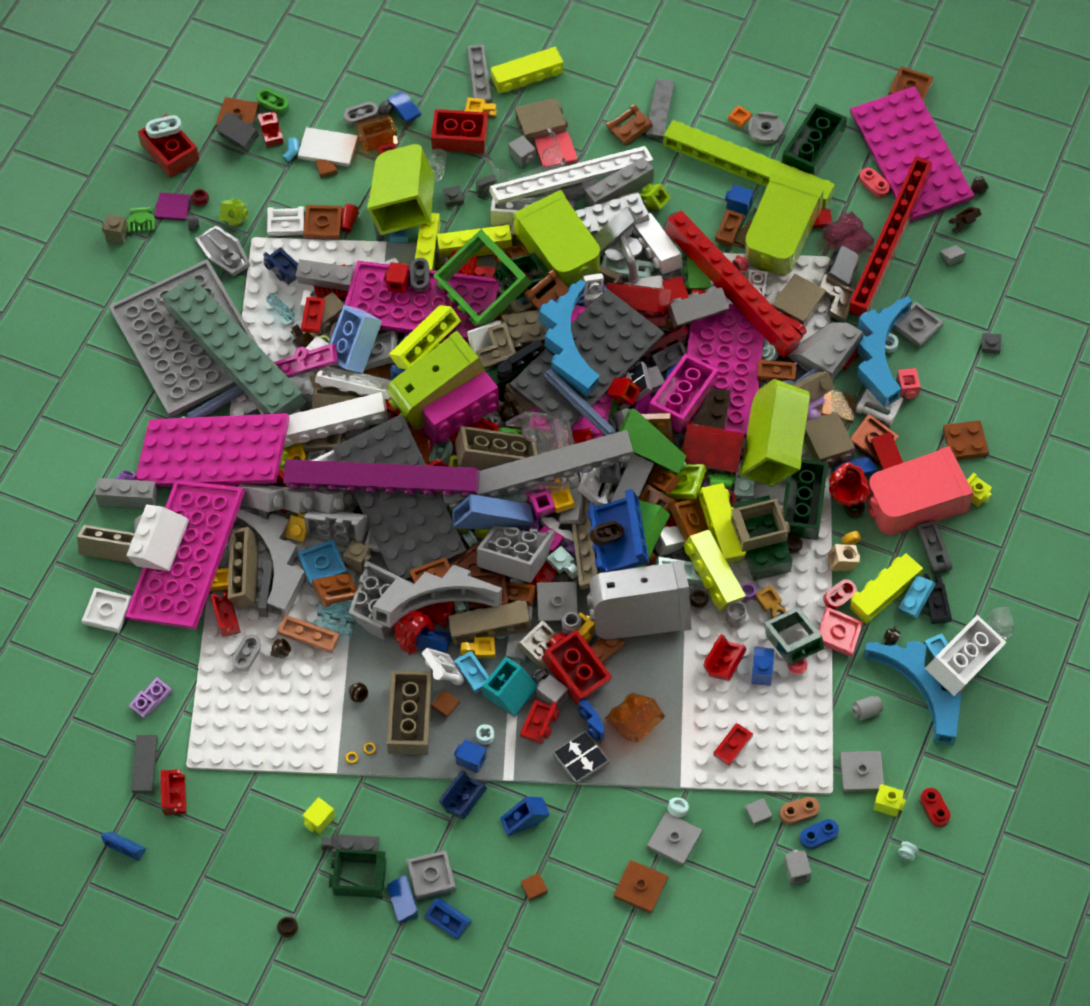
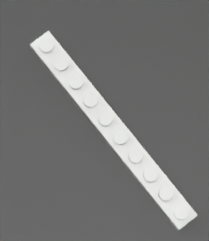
[489,146,653,204]

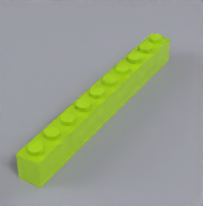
[663,120,835,209]

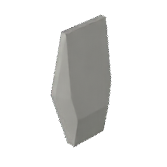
[195,225,250,277]

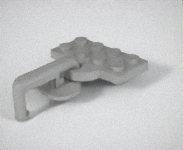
[575,193,649,283]

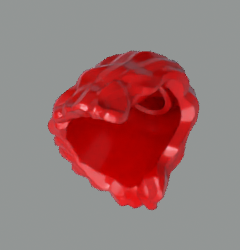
[829,462,871,507]
[393,609,435,655]

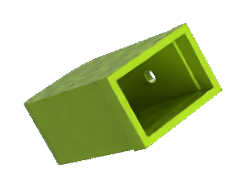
[367,144,435,235]
[745,173,823,276]
[513,190,600,288]
[386,331,486,430]
[739,379,810,487]

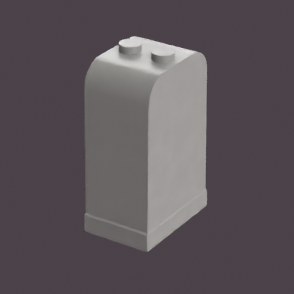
[587,560,691,639]

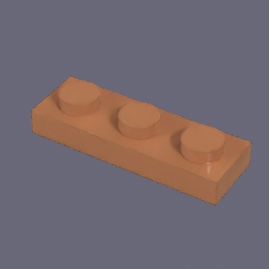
[277,615,340,654]

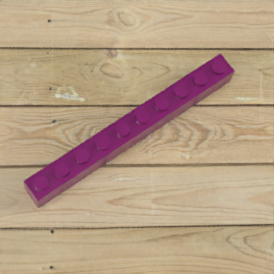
[283,459,480,497]

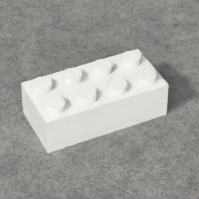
[925,615,1006,696]

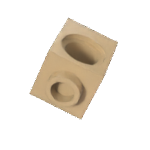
[827,544,860,572]

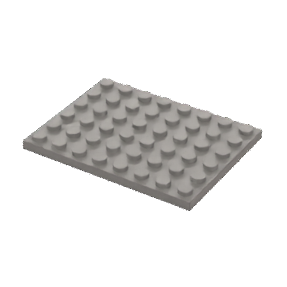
[109,259,258,417]

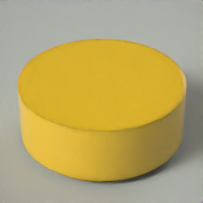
[841,531,861,545]

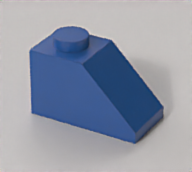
[751,647,774,686]
[500,796,550,835]

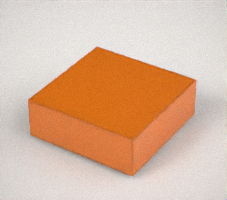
[728,105,753,129]

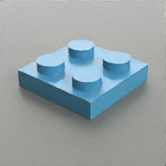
[297,540,347,588]

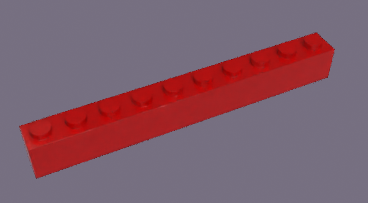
[849,157,932,317]
[665,210,802,358]

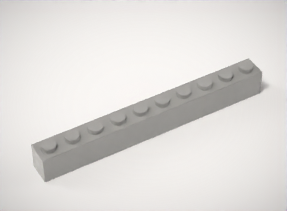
[443,430,635,510]

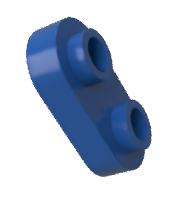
[800,819,839,850]

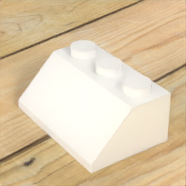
[126,504,189,571]

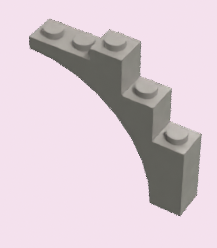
[239,484,358,514]
[234,508,306,617]
[373,565,502,628]

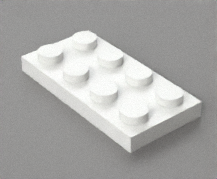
[315,366,392,400]

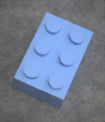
[330,305,382,373]

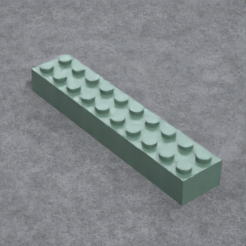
[162,276,305,415]

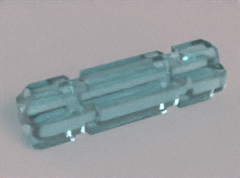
[266,293,295,322]

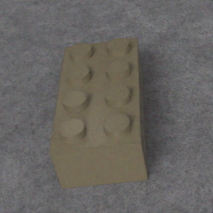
[455,426,538,471]
[387,670,433,755]

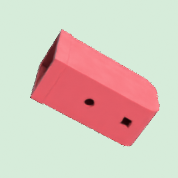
[866,446,973,535]

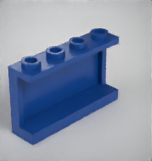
[587,489,649,573]

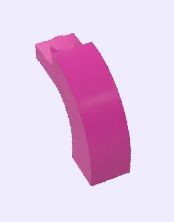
[520,484,555,519]

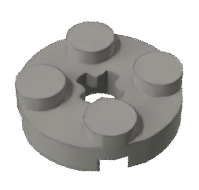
[748,112,784,145]

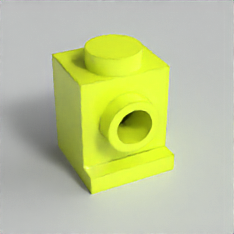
[967,473,992,507]

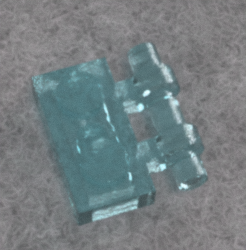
[313,601,356,636]

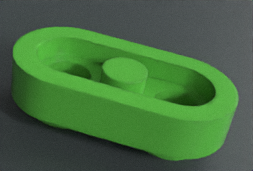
[256,88,289,114]

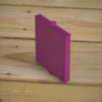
[155,192,191,221]

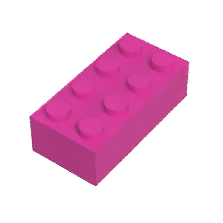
[648,354,718,433]
[422,372,499,445]

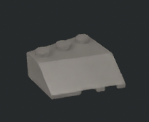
[788,323,863,382]
[304,510,369,548]
[477,526,555,583]
[349,561,414,641]

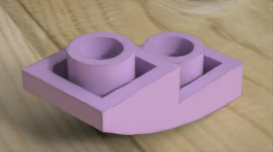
[129,677,173,718]

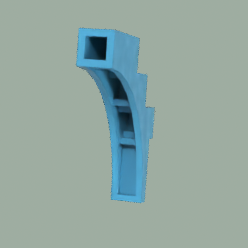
[538,279,600,398]
[857,296,912,408]
[864,641,961,745]

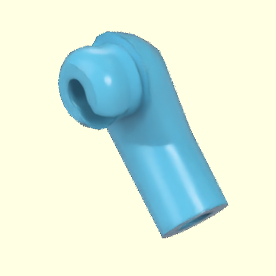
[282,137,300,162]

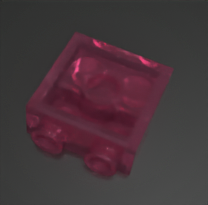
[823,212,874,254]

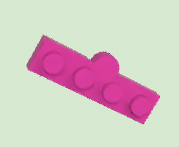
[274,344,338,378]

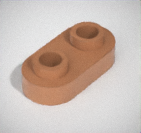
[780,797,820,825]

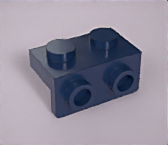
[263,247,298,285]
[439,770,487,820]

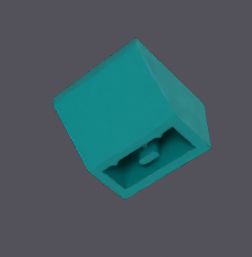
[482,657,537,717]

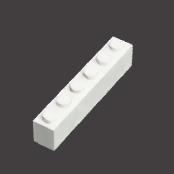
[284,392,389,447]

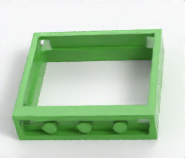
[433,229,532,326]

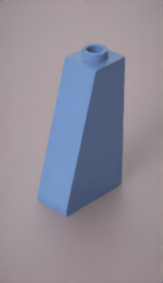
[451,494,533,530]

